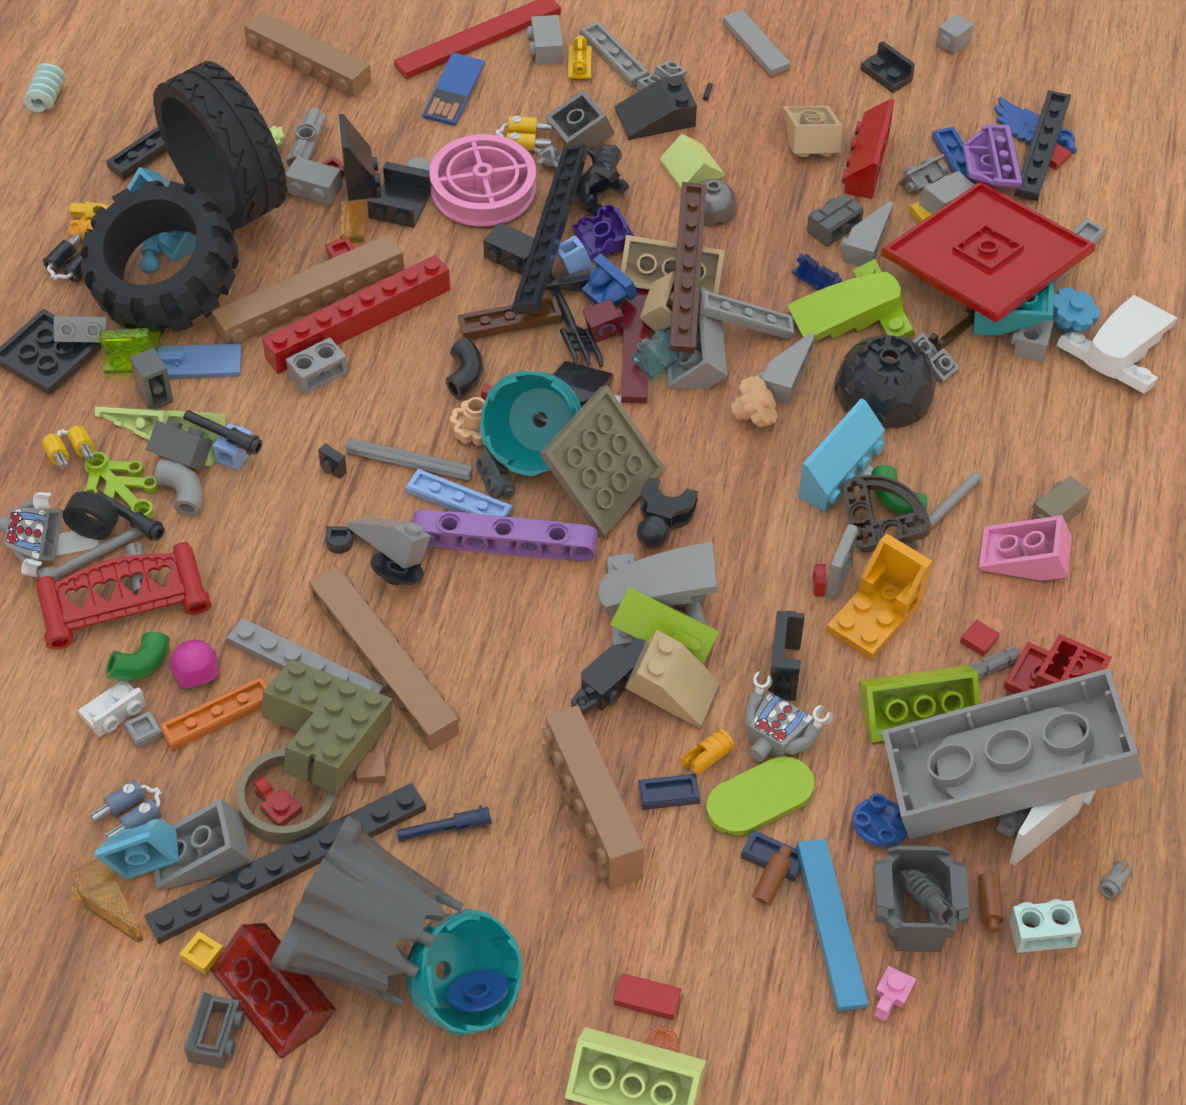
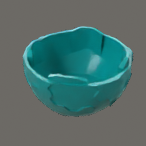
[479,370,582,476]
[406,909,523,1036]

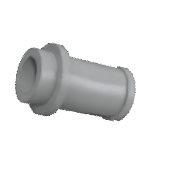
[1099,860,1133,898]

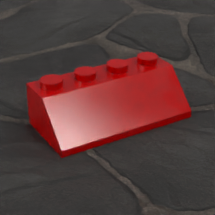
[841,99,895,199]

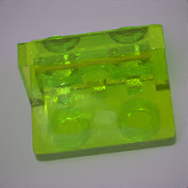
[98,328,162,374]

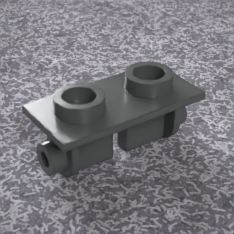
[476,446,515,499]

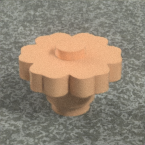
[731,375,778,428]
[450,397,485,446]

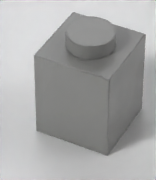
[936,14,974,55]

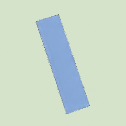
[405,469,513,517]

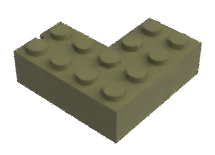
[262,659,392,794]

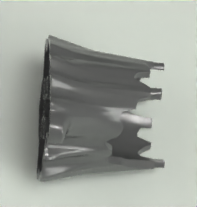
[270,816,464,1008]

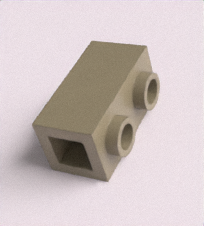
[1031,476,1091,523]

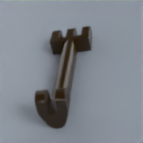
[928,306,975,352]

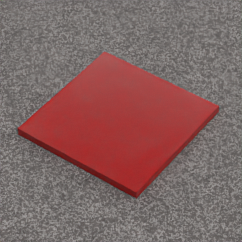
[881,181,1095,323]

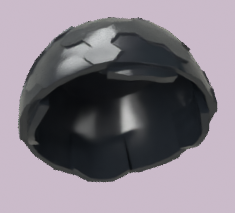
[834,335,937,428]

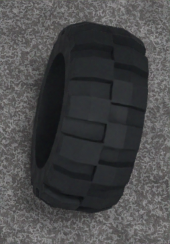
[80,180,239,334]

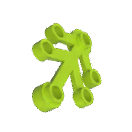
[83,452,159,519]

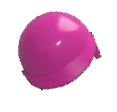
[170,639,220,689]

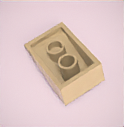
[783,106,843,157]
[625,630,720,729]

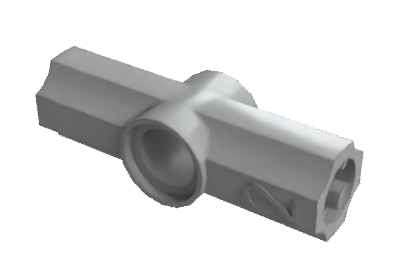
[287,108,326,167]

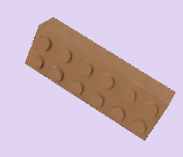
[542,705,644,889]

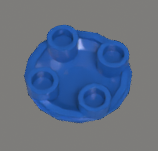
[852,793,908,847]

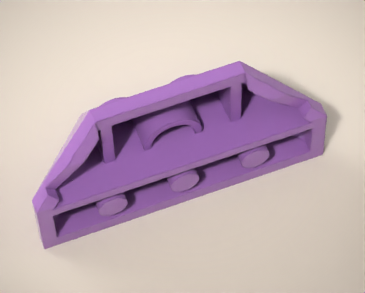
[963,124,1022,192]

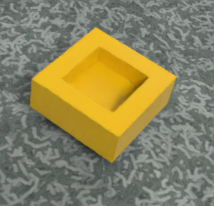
[179,931,224,974]

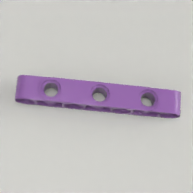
[412,510,598,561]

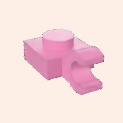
[874,966,916,1022]

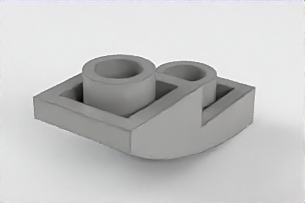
[636,60,687,91]
[912,332,960,383]

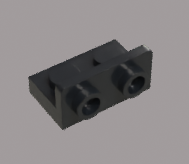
[860,41,915,93]

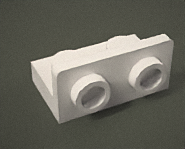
[78,681,146,738]

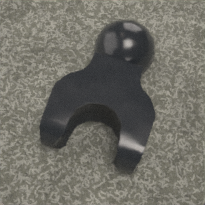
[636,477,699,549]

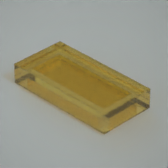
[340,202,366,243]

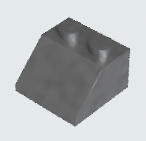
[545,90,615,147]

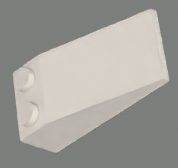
[1009,790,1096,865]

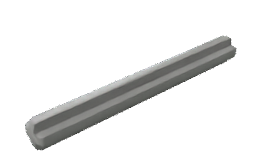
[346,438,473,480]

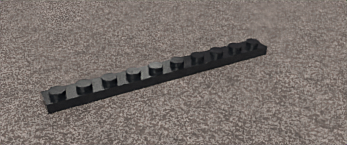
[512,144,588,315]
[144,783,426,944]

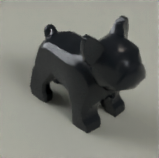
[575,144,629,216]

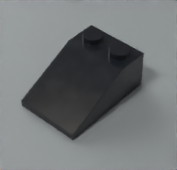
[615,75,697,140]
[339,114,381,201]
[539,361,613,415]

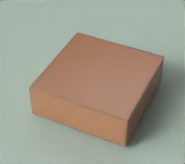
[356,751,386,783]

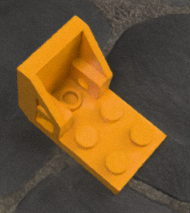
[826,533,933,660]

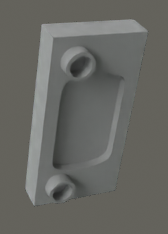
[882,668,1144,839]

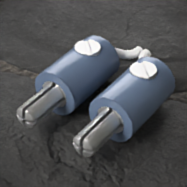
[90,779,162,838]

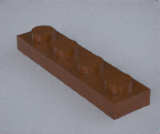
[458,297,562,339]

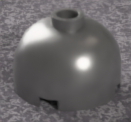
[700,179,736,227]

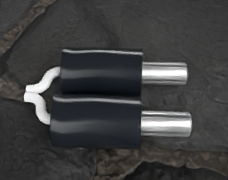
[43,234,83,282]

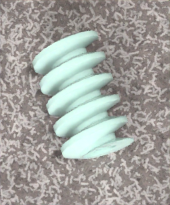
[23,63,65,113]

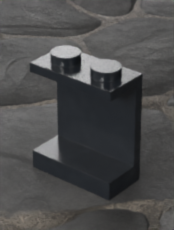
[367,161,432,228]

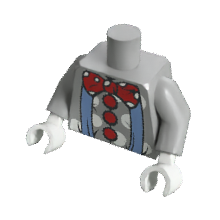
[0,492,63,577]
[745,671,833,762]

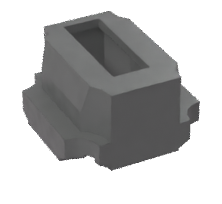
[873,846,969,952]

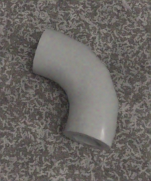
[155,459,203,517]

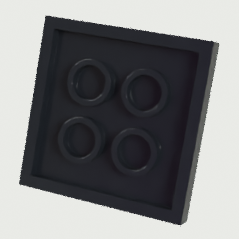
[0,309,102,395]

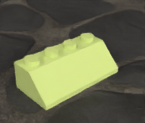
[565,1027,706,1105]

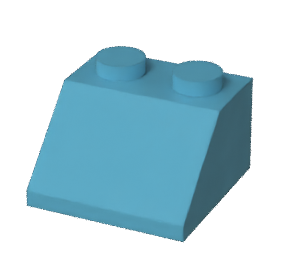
[95,818,179,880]

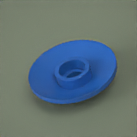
[447,970,509,1012]

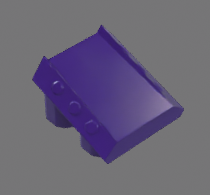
[572,204,634,259]

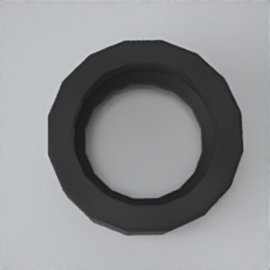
[62,491,118,540]

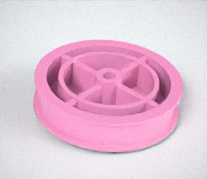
[430,134,536,227]

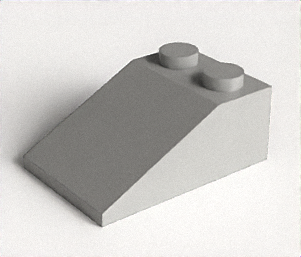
[153,798,251,890]

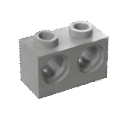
[1011,314,1054,363]
[286,337,348,395]

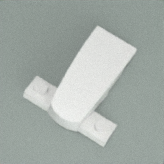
[1056,295,1177,394]

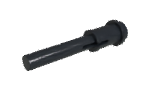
[183,410,262,455]
[96,491,165,541]

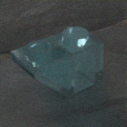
[631,328,679,380]

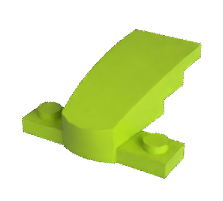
[787,259,915,343]

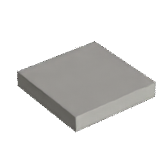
[826,524,858,600]

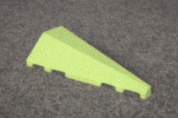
[95,406,225,466]

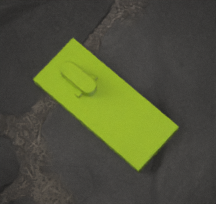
[610,587,719,664]

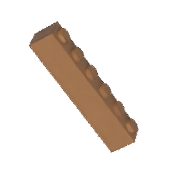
[244,11,371,97]

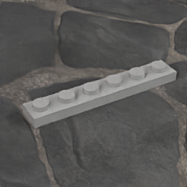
[226,618,384,695]

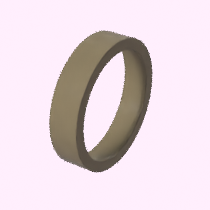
[236,749,337,844]

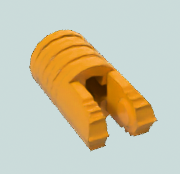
[680,728,735,775]

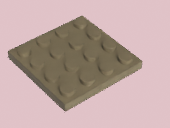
[539,385,665,537]

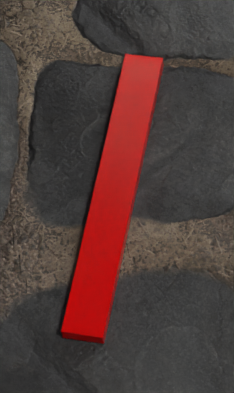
[394,0,561,79]

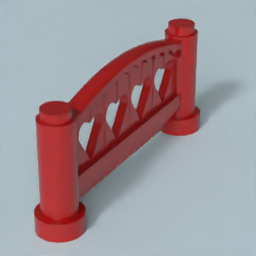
[36,542,212,650]

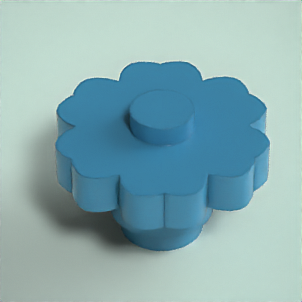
[1053,287,1100,334]

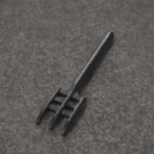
[548,272,603,367]

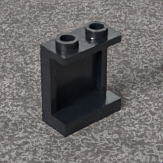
[768,611,805,701]

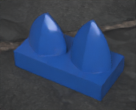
[588,253,638,303]

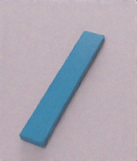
[796,839,869,1012]

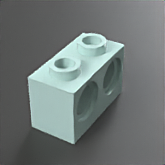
[1009,899,1081,953]

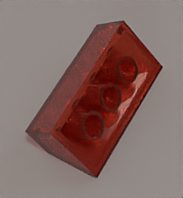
[210,923,337,1058]

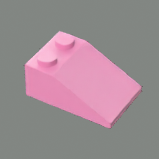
[979,515,1072,581]

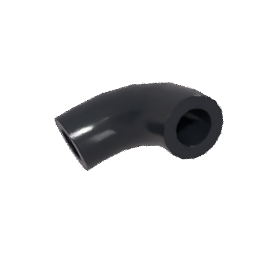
[445,337,484,399]

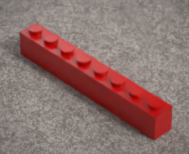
[262,254,450,374]

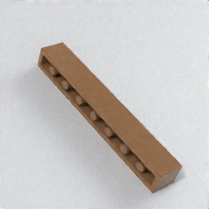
[211,234,404,344]
[309,566,460,751]

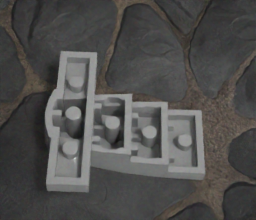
[599,542,718,648]

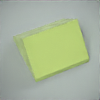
[660,134,724,190]

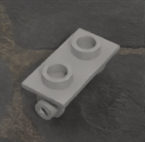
[898,154,948,193]
[54,316,107,343]

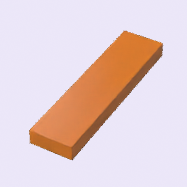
[159,676,268,751]

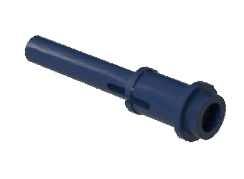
[396,805,492,841]

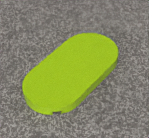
[706,757,814,836]

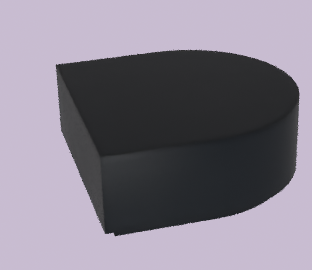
[325,526,354,554]

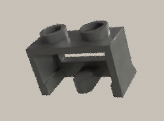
[184,992,245,1069]

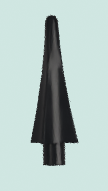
[545,268,590,291]

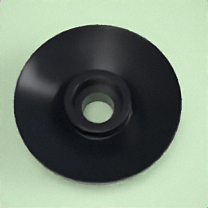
[370,552,424,585]

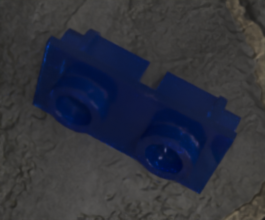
[791,254,843,291]

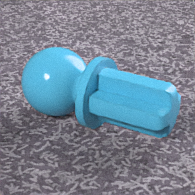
[140,234,160,274]

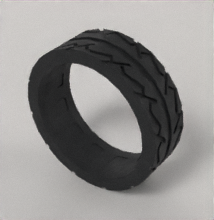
[153,61,287,230]

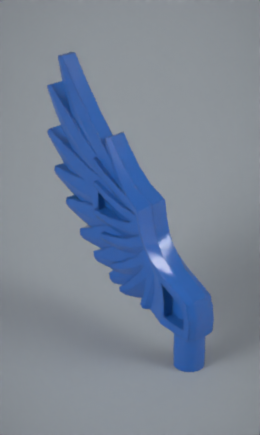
[994,97,1076,155]

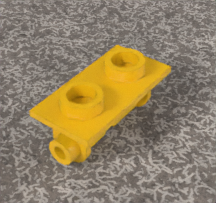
[568,35,592,79]

